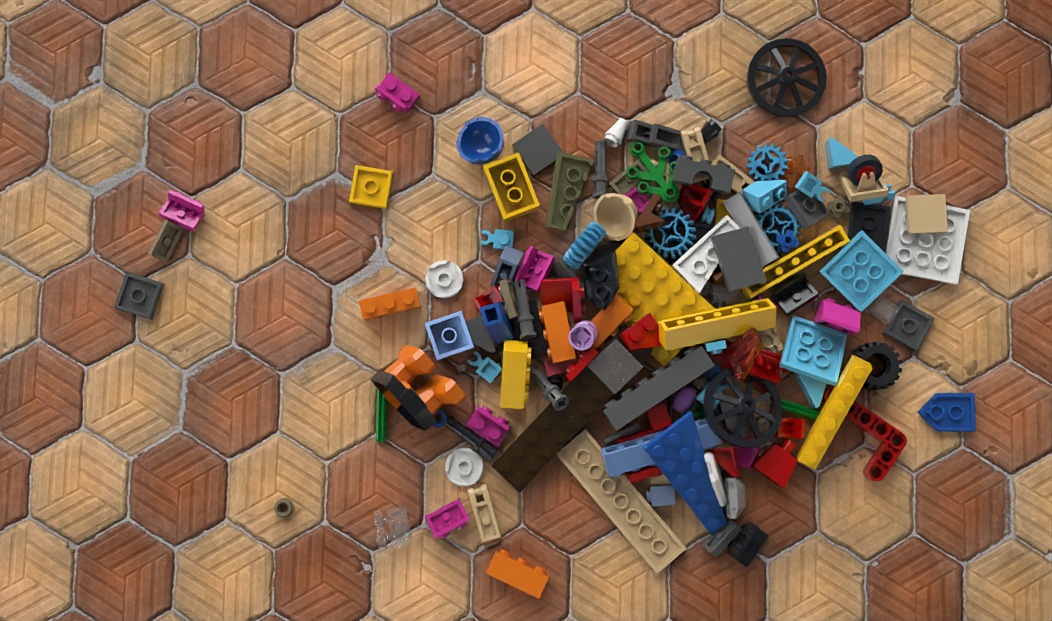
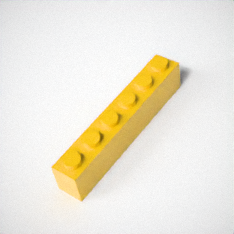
[740,225,850,300]
[659,298,776,351]
[797,354,873,470]

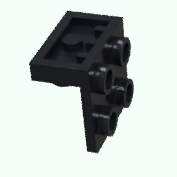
[727,521,769,568]

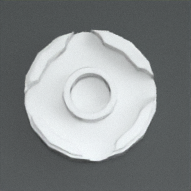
[425,260,464,299]
[445,448,484,486]

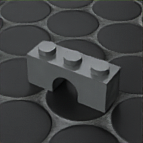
[671,155,735,194]

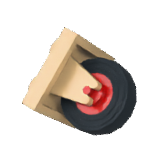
[838,154,889,202]

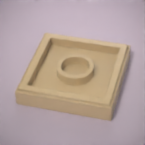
[905,194,948,234]

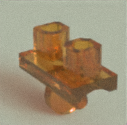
[780,155,811,192]

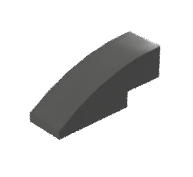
[626,120,685,152]

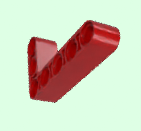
[821,388,907,481]

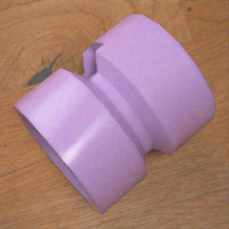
[569,320,598,350]

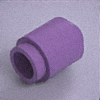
[670,385,697,415]

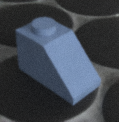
[490,246,523,287]

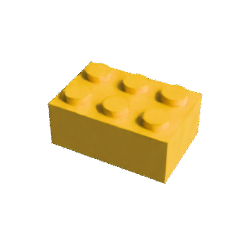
[483,153,540,223]
[500,340,531,409]

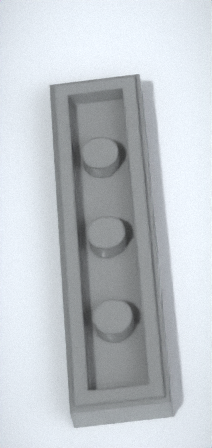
[723,192,779,268]

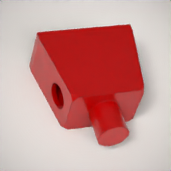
[752,439,798,488]

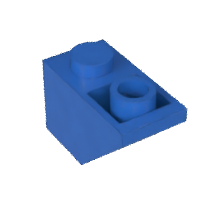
[480,302,515,344]

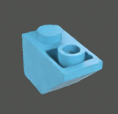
[742,180,787,214]

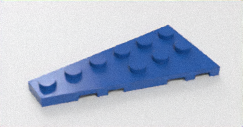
[643,411,727,535]

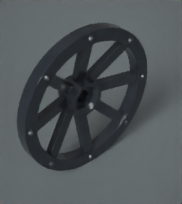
[747,38,827,117]
[703,367,783,449]

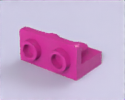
[375,73,420,114]
[466,405,511,447]

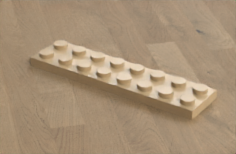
[556,429,687,574]

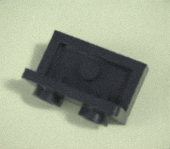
[773,272,819,317]

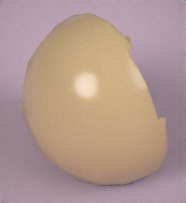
[593,193,638,241]

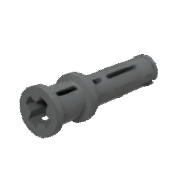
[592,140,609,199]
[513,280,537,339]
[530,365,569,411]

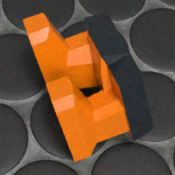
[370,345,467,431]

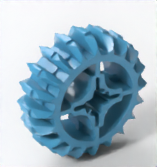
[754,203,802,254]
[644,208,696,259]
[563,221,606,270]

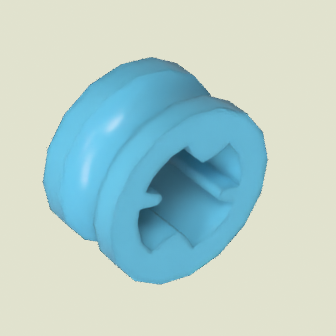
[700,206,715,225]

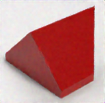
[677,184,713,222]
[706,447,741,478]

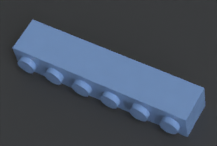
[600,418,722,477]

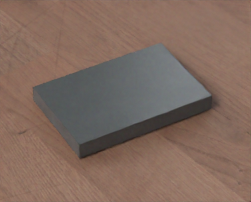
[711,226,766,292]

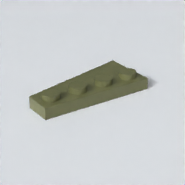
[545,152,594,231]

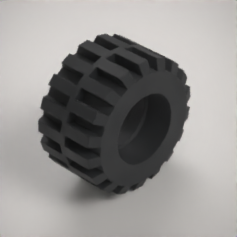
[849,341,902,390]

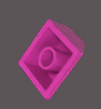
[813,298,861,335]

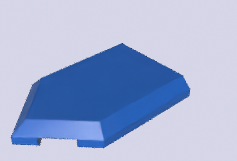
[917,393,976,432]

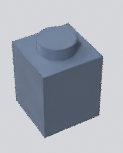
[646,485,675,506]

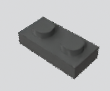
[702,518,742,557]

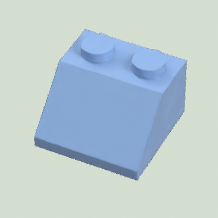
[425,311,474,361]

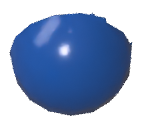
[456,117,504,165]

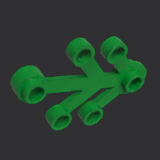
[627,141,680,203]

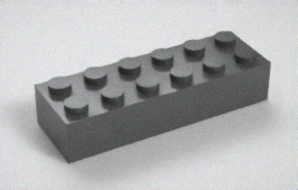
[601,345,715,431]

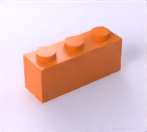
[359,287,422,321]
[588,293,634,351]
[539,301,578,363]
[486,549,549,599]

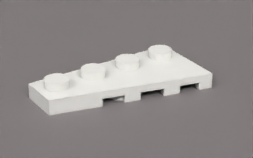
[672,215,740,294]

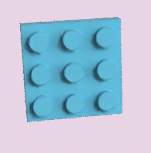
[819,230,904,312]
[779,315,847,386]

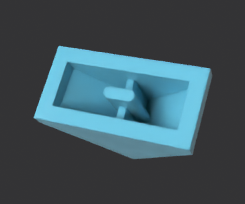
[825,137,859,170]
[794,373,827,408]

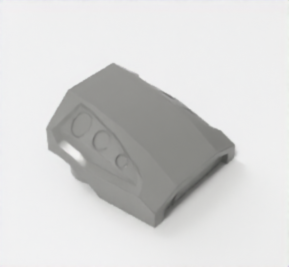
[723,476,747,519]

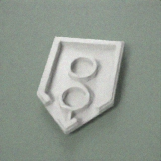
[704,452,727,507]

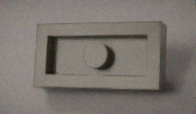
[609,160,649,195]
[148,220,184,262]
[499,279,519,319]

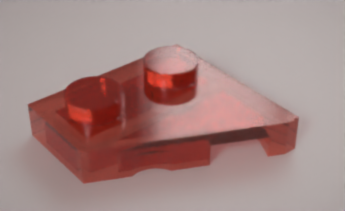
[724,327,764,381]

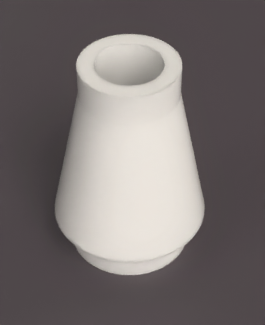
[604,118,629,147]

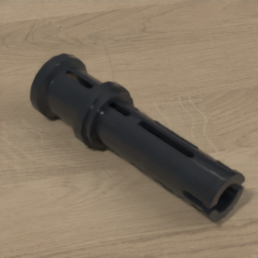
[444,416,499,462]

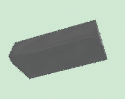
[550,259,584,287]
[603,423,642,447]

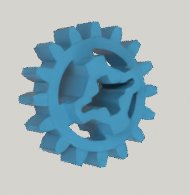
[747,143,789,181]

